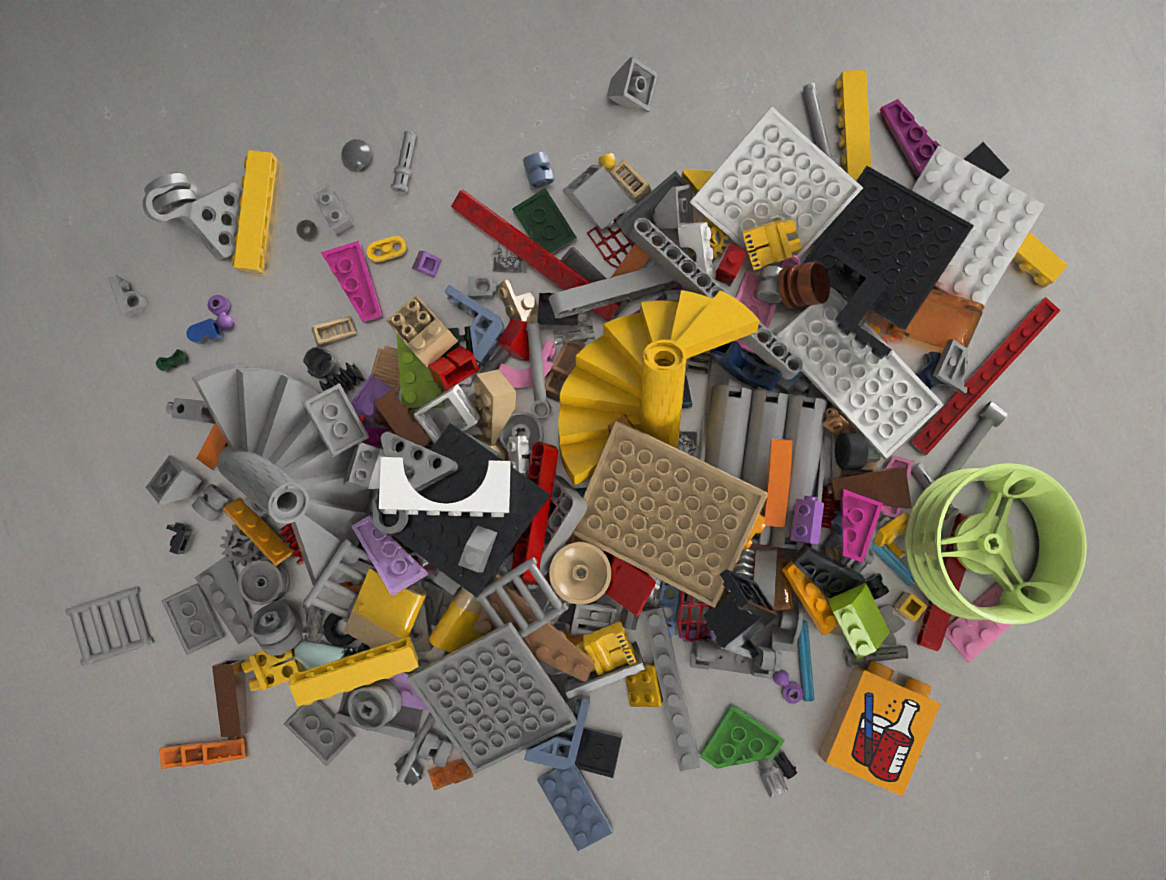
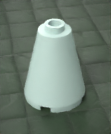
[294,640,348,669]

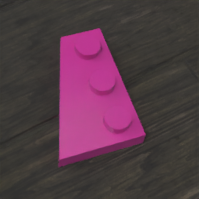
[841,489,883,563]

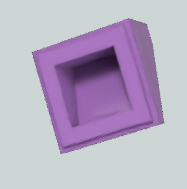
[412,251,441,277]

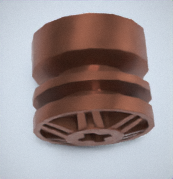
[778,261,830,309]

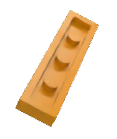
[224,497,292,566]
[782,561,839,636]

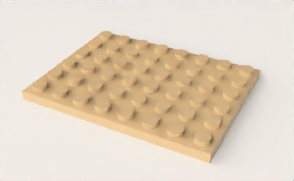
[572,420,769,608]

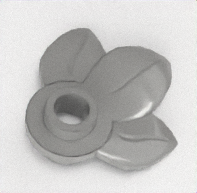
[878,605,905,646]

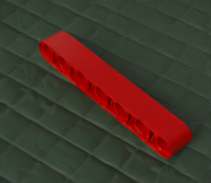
[511,441,559,585]
[917,513,968,652]

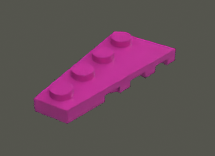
[321,241,383,323]

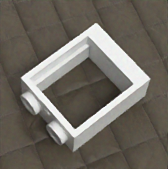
[413,384,480,444]

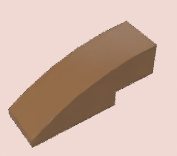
[545,336,585,402]

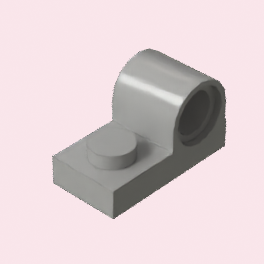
[108,275,148,318]

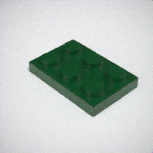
[512,188,577,254]

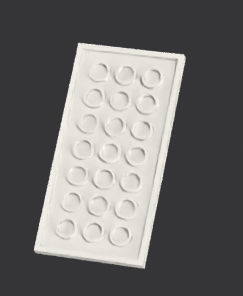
[776,287,944,460]

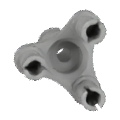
[821,511,891,573]

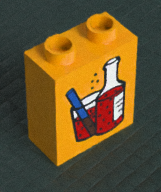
[818,660,941,796]

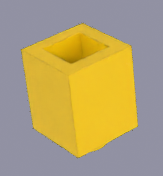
[893,592,928,622]

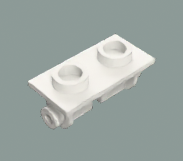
[507,436,529,477]

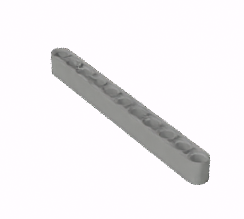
[630,218,803,380]

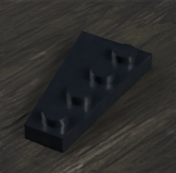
[791,544,865,598]

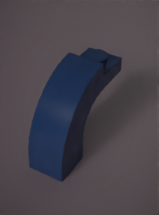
[710,341,782,392]

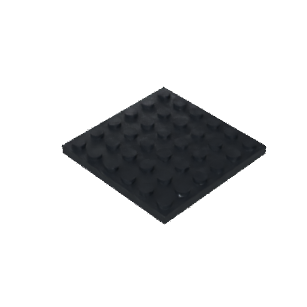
[803,166,974,331]
[382,423,551,598]

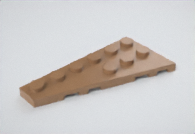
[473,574,595,682]

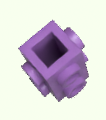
[790,496,824,545]

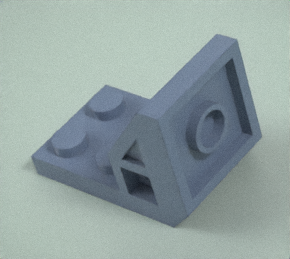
[444,285,504,367]
[524,695,590,770]

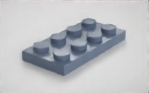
[537,764,614,851]

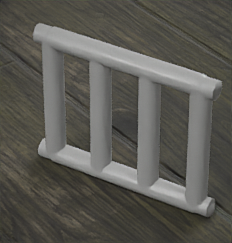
[303,539,376,622]
[473,557,568,638]
[66,587,153,666]

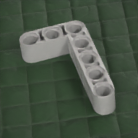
[536,475,587,582]

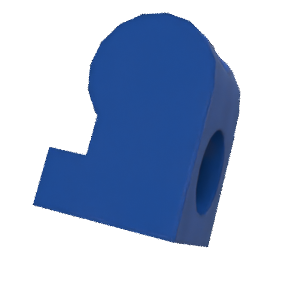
[186,318,222,344]

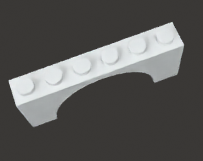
[379,457,511,517]

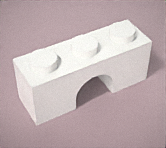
[678,222,716,286]

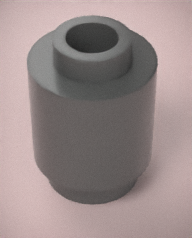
[394,754,423,786]

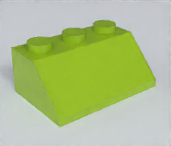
[828,583,890,660]

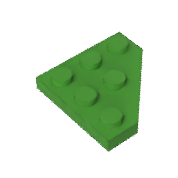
[700,705,785,769]

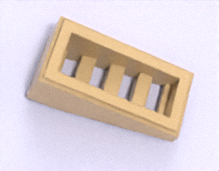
[610,159,651,203]
[312,316,356,347]

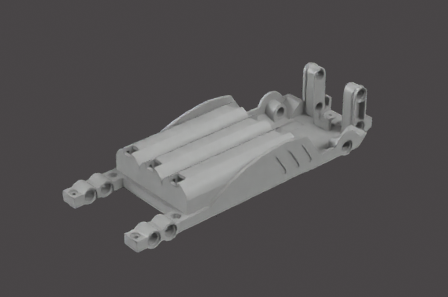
[675,356,828,679]

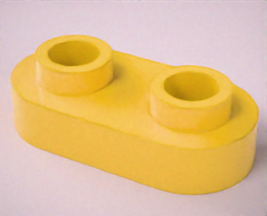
[367,236,407,263]

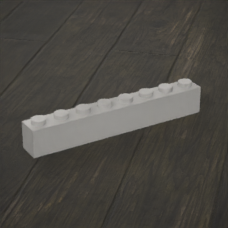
[642,603,700,772]

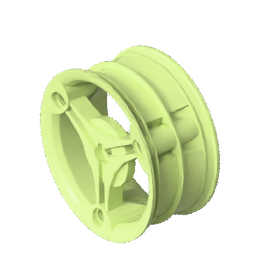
[905,463,1087,625]

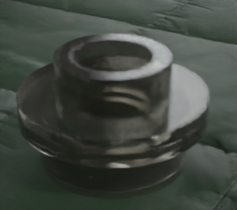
[296,220,317,240]

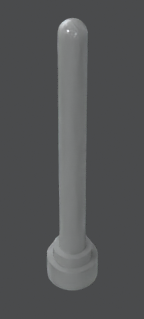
[396,712,435,783]

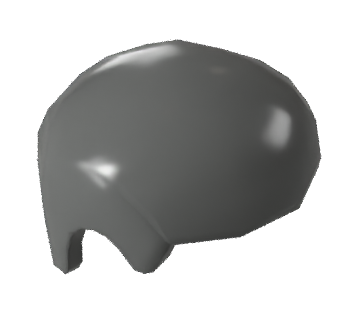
[341,139,372,172]
[303,347,336,379]

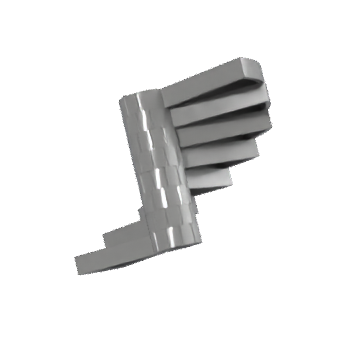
[191,363,373,589]

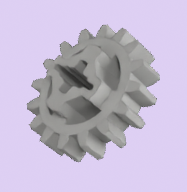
[220,524,262,567]

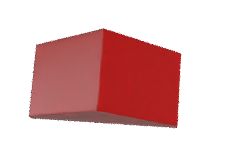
[497,319,529,361]

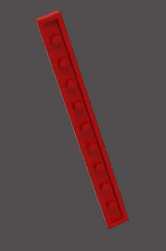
[451,190,621,322]
[910,297,1061,456]

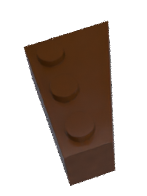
[373,389,431,457]

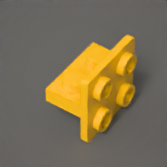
[625,661,663,707]

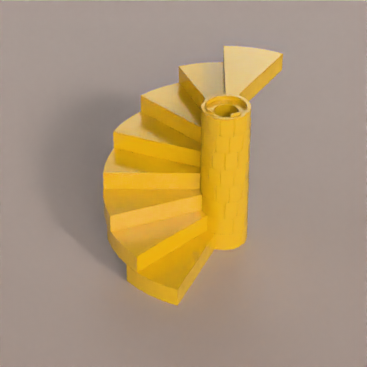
[558,290,759,486]

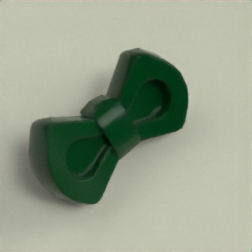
[156,349,186,371]

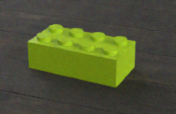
[396,333,445,410]

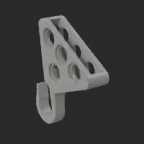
[142,183,240,259]
[372,432,458,534]

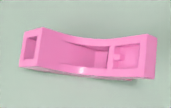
[499,339,557,390]

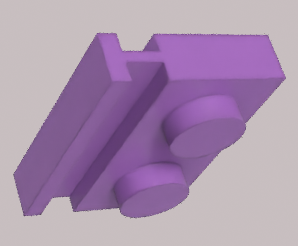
[351,374,393,424]

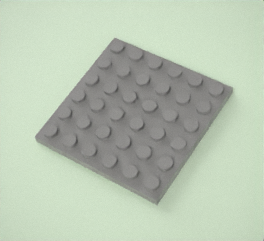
[407,622,577,774]

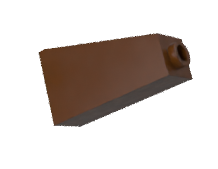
[826,466,912,509]
[212,660,247,740]

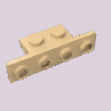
[497,279,547,358]

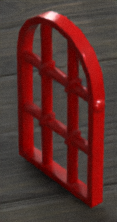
[586,219,633,268]
[677,591,712,641]

